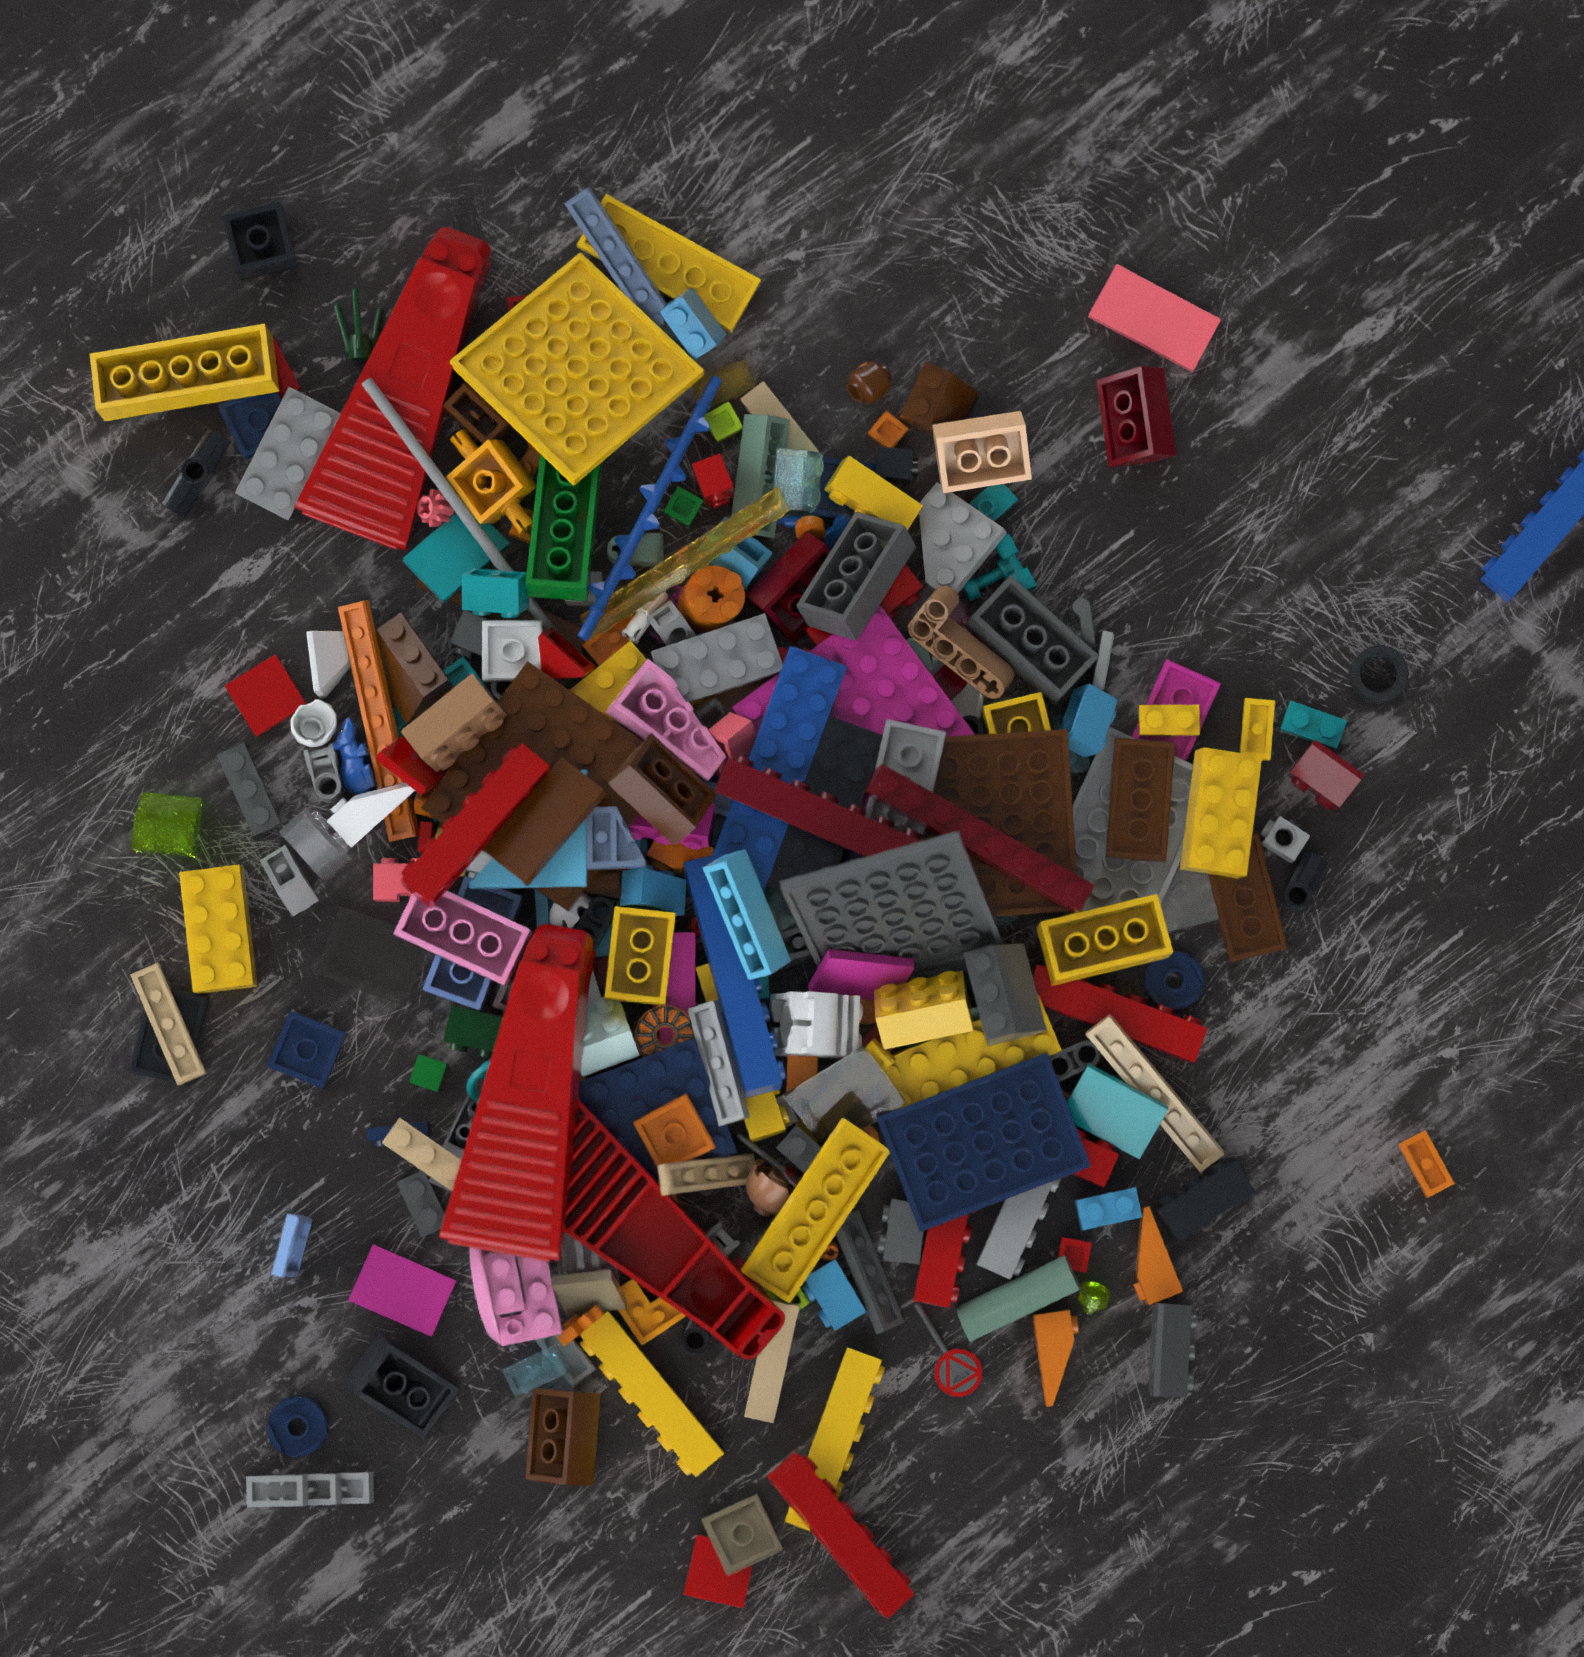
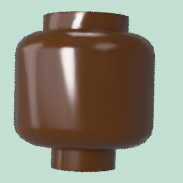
[846,360,892,405]

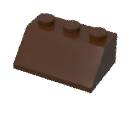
[376,612,455,725]
[608,733,717,845]
[525,1388,601,1486]

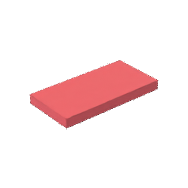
[1088,264,1221,373]

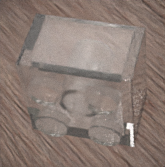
[279,808,352,882]

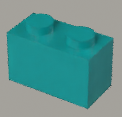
[462,568,529,618]

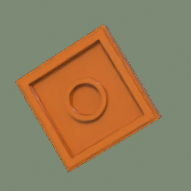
[633,1093,716,1168]

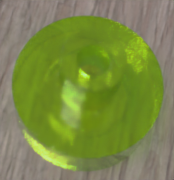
[1078,1282,1110,1314]

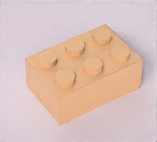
[932,411,1032,493]

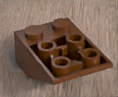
[443,382,513,445]

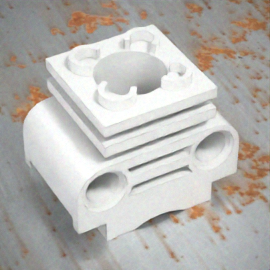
[770,992,863,1058]

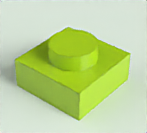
[704,402,743,444]

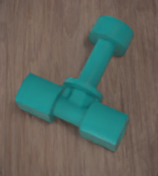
[962,534,1037,602]

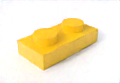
[1240,698,1275,761]
[1138,705,1200,736]

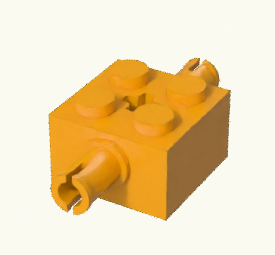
[446,429,536,535]

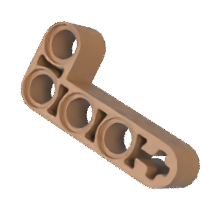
[908,585,1014,699]

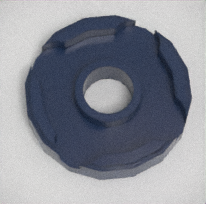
[1144,950,1204,1011]
[267,1396,329,1458]

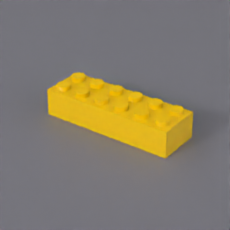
[90,324,279,421]

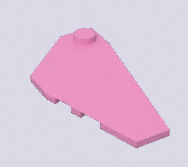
[605,659,726,781]

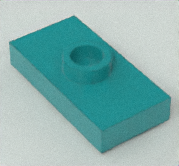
[969,484,1018,522]

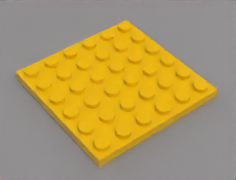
[450,252,704,486]

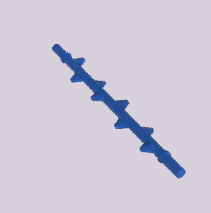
[577,375,722,642]

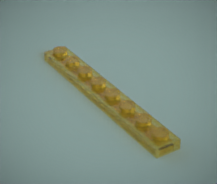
[580,486,790,639]

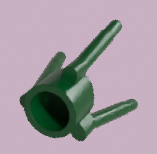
[334,288,383,361]

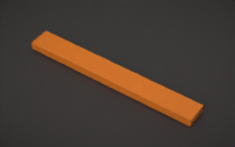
[338,600,419,842]

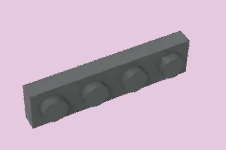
[836,1210,905,1334]

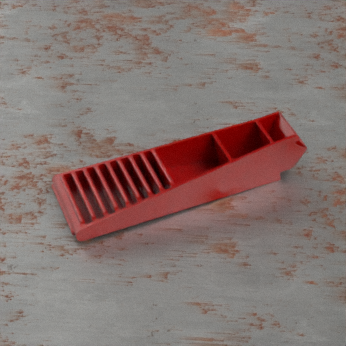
[295,227,491,551]
[440,924,596,1262]
[564,1098,785,1360]

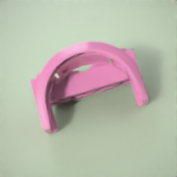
[470,1247,563,1346]

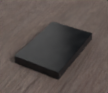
[129,989,210,1086]

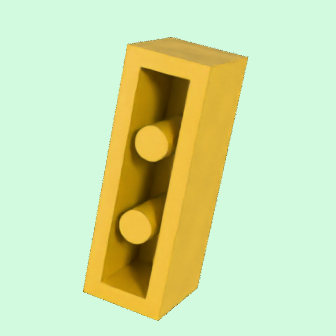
[824,456,923,530]

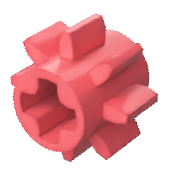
[417,489,454,527]

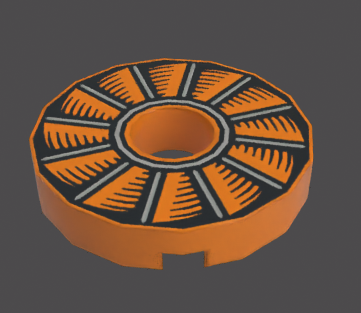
[635,1005,695,1056]

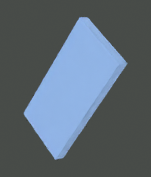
[271,1214,313,1277]

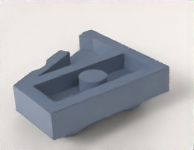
[586,806,647,870]

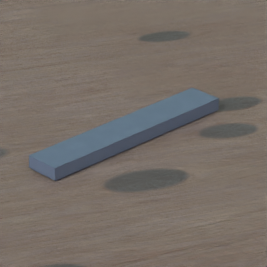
[564,187,680,344]

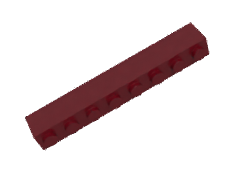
[715,755,923,857]
[863,764,1095,913]

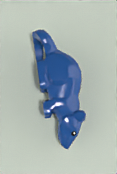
[333,718,378,795]

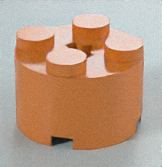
[678,565,745,633]

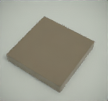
[552,1269,627,1315]
[701,1494,783,1576]

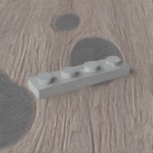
[688,1000,750,1126]

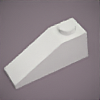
[327,783,415,847]

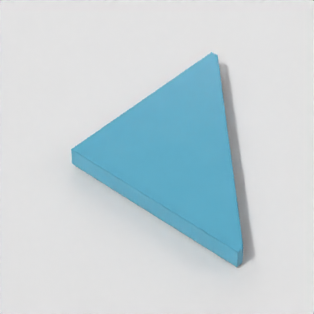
[469,770,588,889]

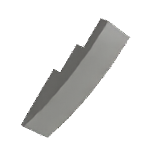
[246,1472,374,1507]

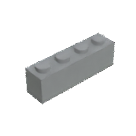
[976,1178,1061,1280]

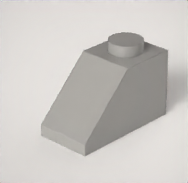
[260,845,319,916]

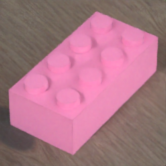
[393,891,533,987]

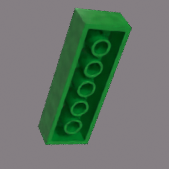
[525,454,603,602]

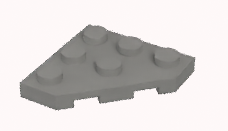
[919,482,1007,594]

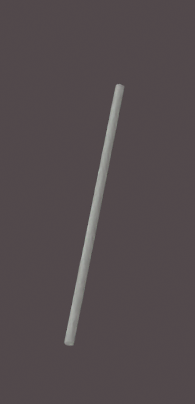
[362,377,559,633]

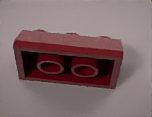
[1096,366,1177,467]
[745,531,830,644]

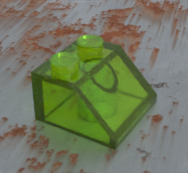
[131,792,203,858]

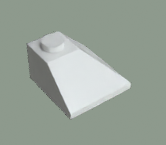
[306,631,351,699]

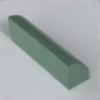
[731,414,790,538]
[956,1255,1081,1342]

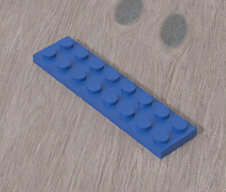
[709,646,847,893]

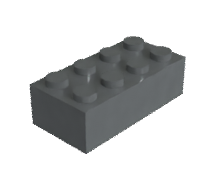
[796,512,916,641]
[965,575,1099,707]

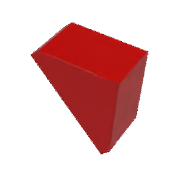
[538,627,596,679]

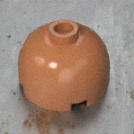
[746,1159,795,1217]

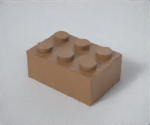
[400,674,507,772]

